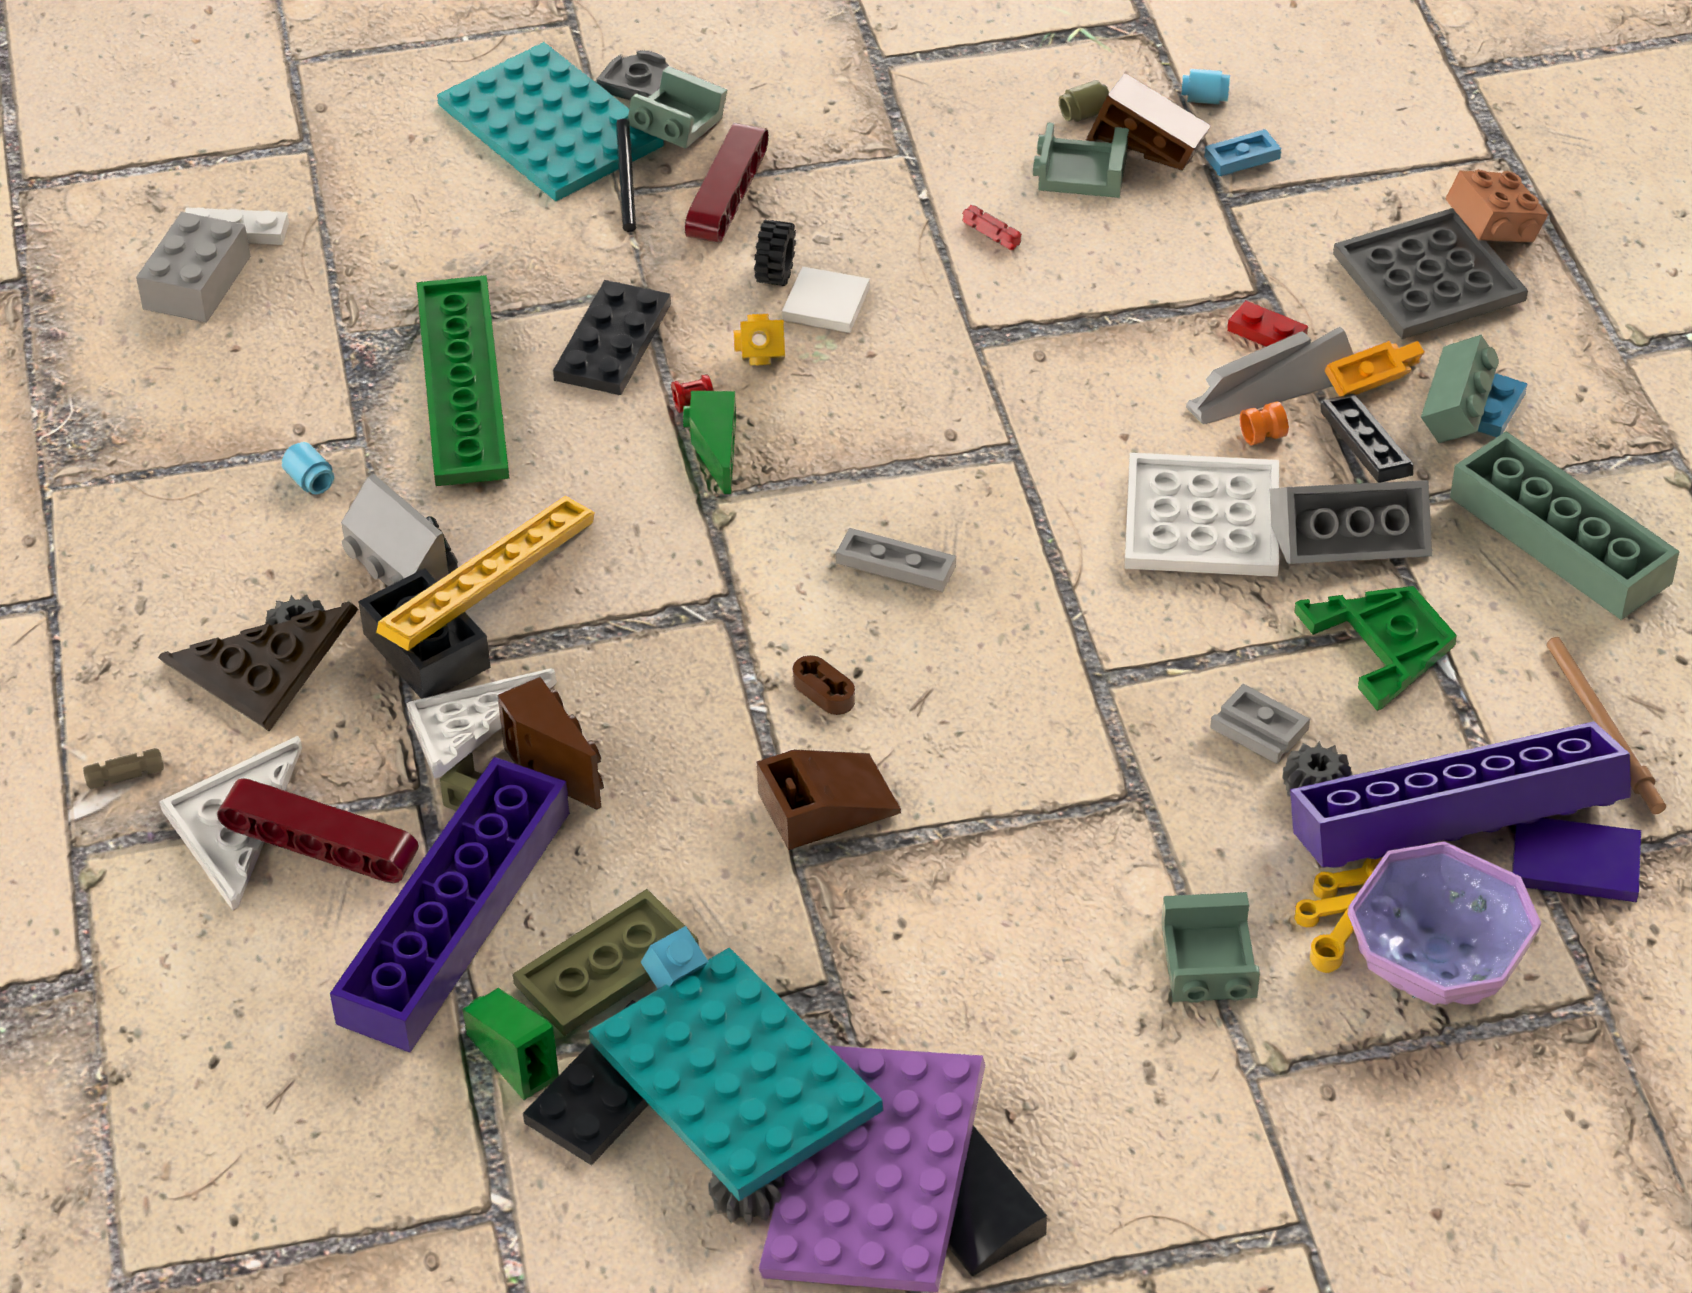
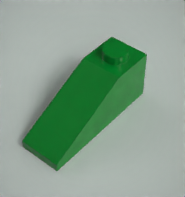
[683,391,736,494]

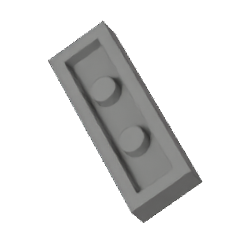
[836,528,956,592]

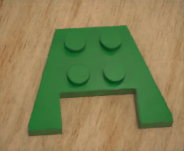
[1294,586,1457,711]

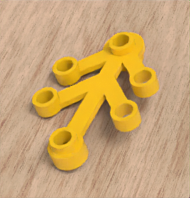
[1294,856,1397,973]

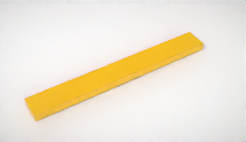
[376,496,595,651]

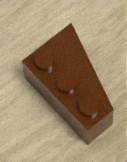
[1086,73,1211,171]

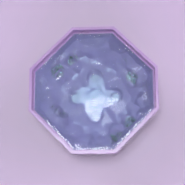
[1347,841,1541,1005]

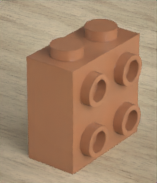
[1445,169,1548,242]

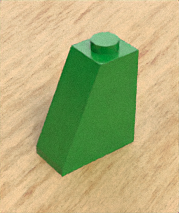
[463,988,559,1100]

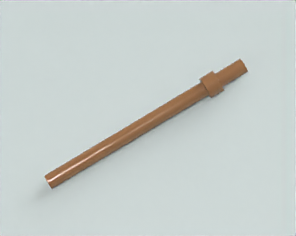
[1546,637,1666,814]

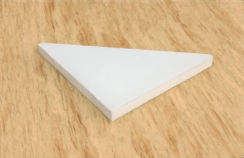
[406,668,557,778]
[159,736,302,910]

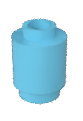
[1181,69,1230,104]
[282,442,334,495]

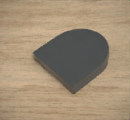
[595,50,669,100]

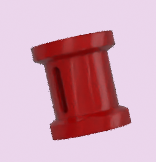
[671,374,714,413]

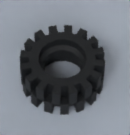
[754,220,796,286]

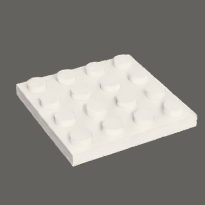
[1124,453,1279,577]

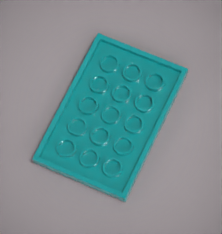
[437,42,664,202]
[588,947,883,1201]

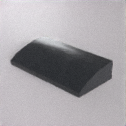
[948,1125,1047,1276]

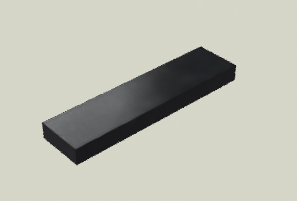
[1321,393,1414,483]

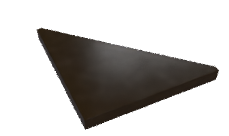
[158,601,359,731]

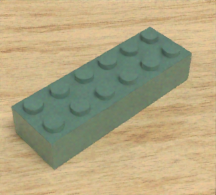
[1450,431,1680,620]

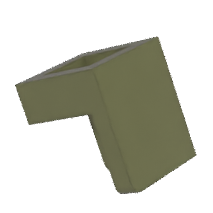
[440,752,482,811]

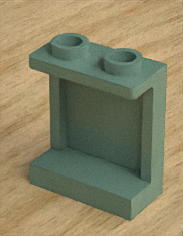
[628,66,728,149]
[1033,122,1129,198]
[1161,892,1260,1003]

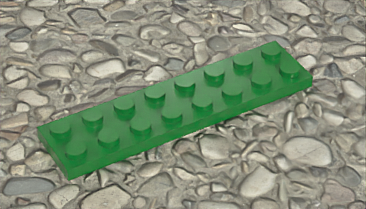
[416,275,510,486]

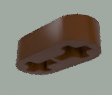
[792,655,855,715]

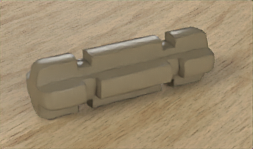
[83,748,164,789]

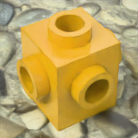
[733,314,785,366]

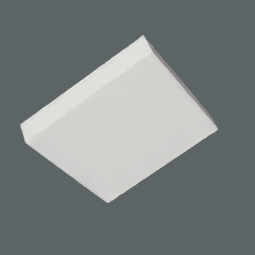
[782,266,870,333]

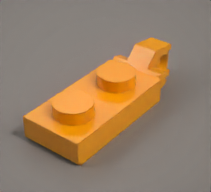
[1324,341,1425,397]

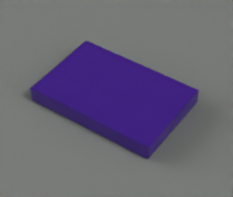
[1512,818,1641,902]

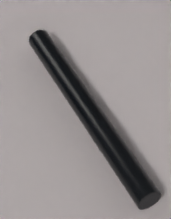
[616,118,636,232]

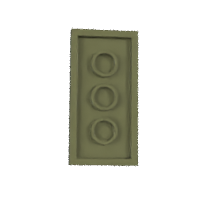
[512,889,699,1036]

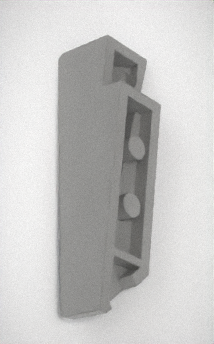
[1186,327,1353,424]

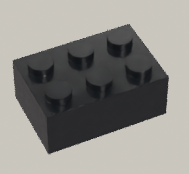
[358,568,491,699]

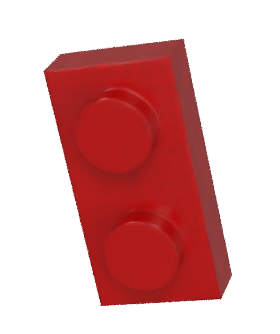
[1227,300,1308,347]

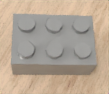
[136,212,251,323]

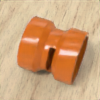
[1240,401,1289,446]

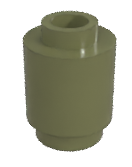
[1059,80,1109,122]

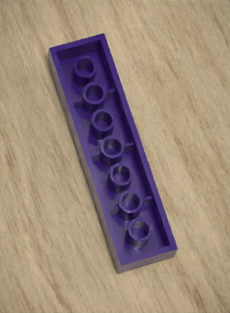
[1290,721,1631,868]
[330,757,570,1052]

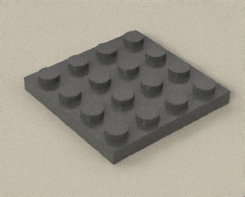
[1333,208,1528,339]

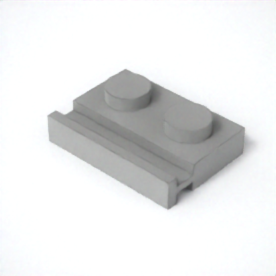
[1210,684,1310,764]

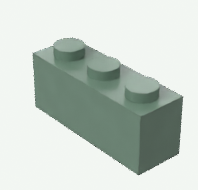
[1421,335,1499,443]

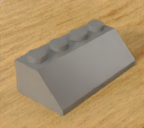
[1269,480,1432,564]

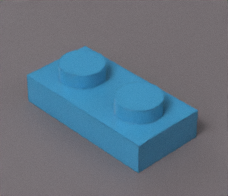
[1204,129,1281,176]
[1478,373,1528,437]

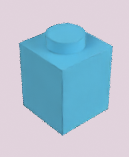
[641,926,708,989]

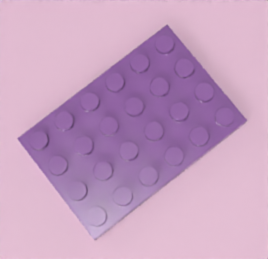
[759,1046,986,1293]

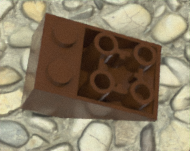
[497,677,604,810]
[756,749,901,850]

